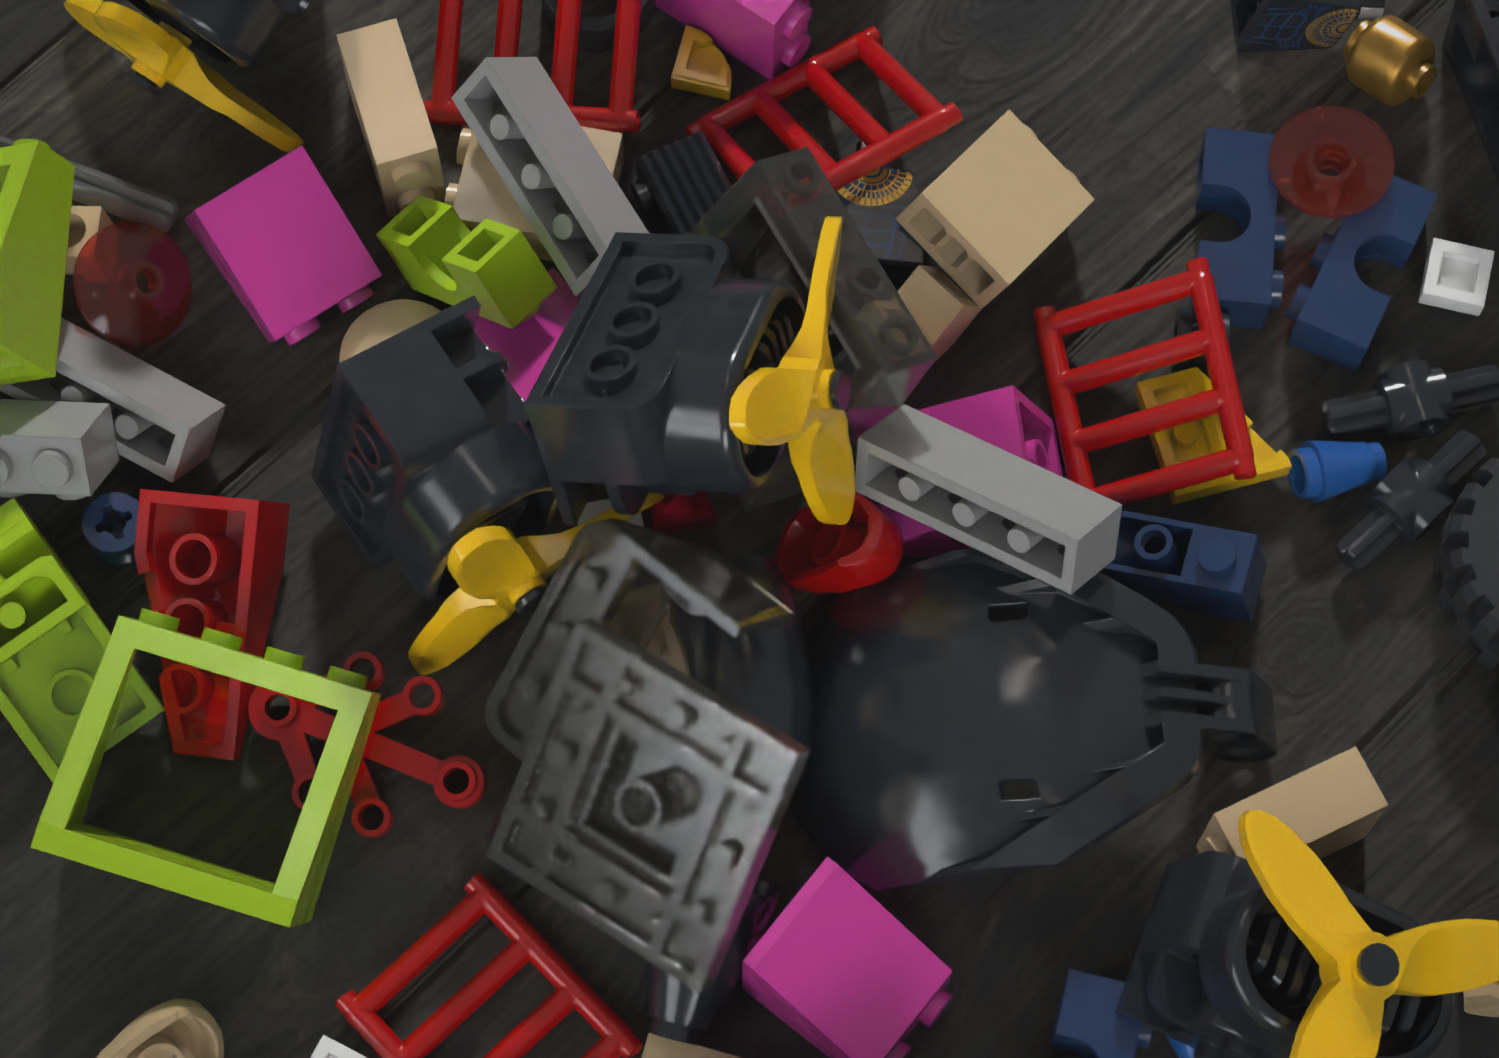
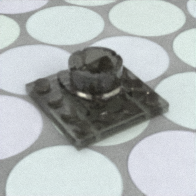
[487,618,811,993]

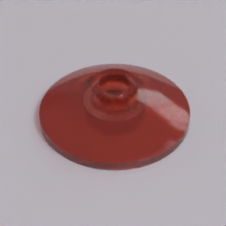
[1269,106,1395,218]
[73,221,192,347]

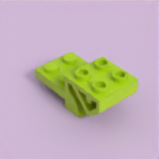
[0,497,165,783]

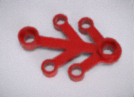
[248,652,488,838]

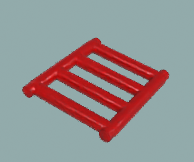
[423,0,642,133]
[685,26,963,226]
[1033,257,1257,506]
[335,873,643,1058]

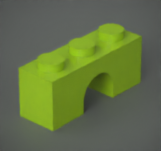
[376,194,557,329]

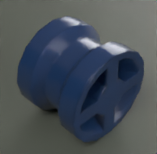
[81,492,139,569]

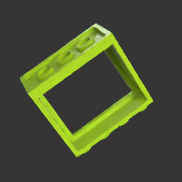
[0,139,75,386]
[30,608,381,928]

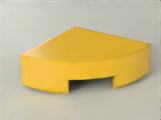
[671,25,732,101]

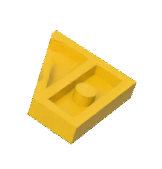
[1134,367,1292,505]

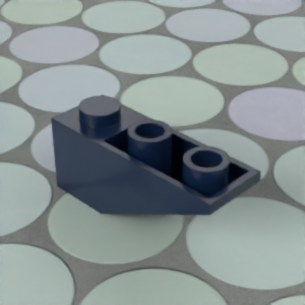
[1099,510,1267,623]

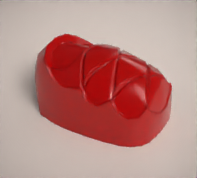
[774,492,904,594]

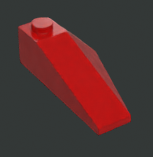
[134,489,290,760]

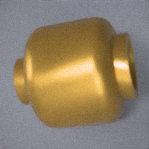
[1343,15,1437,106]

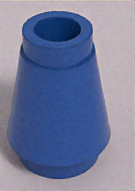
[1287,440,1387,503]

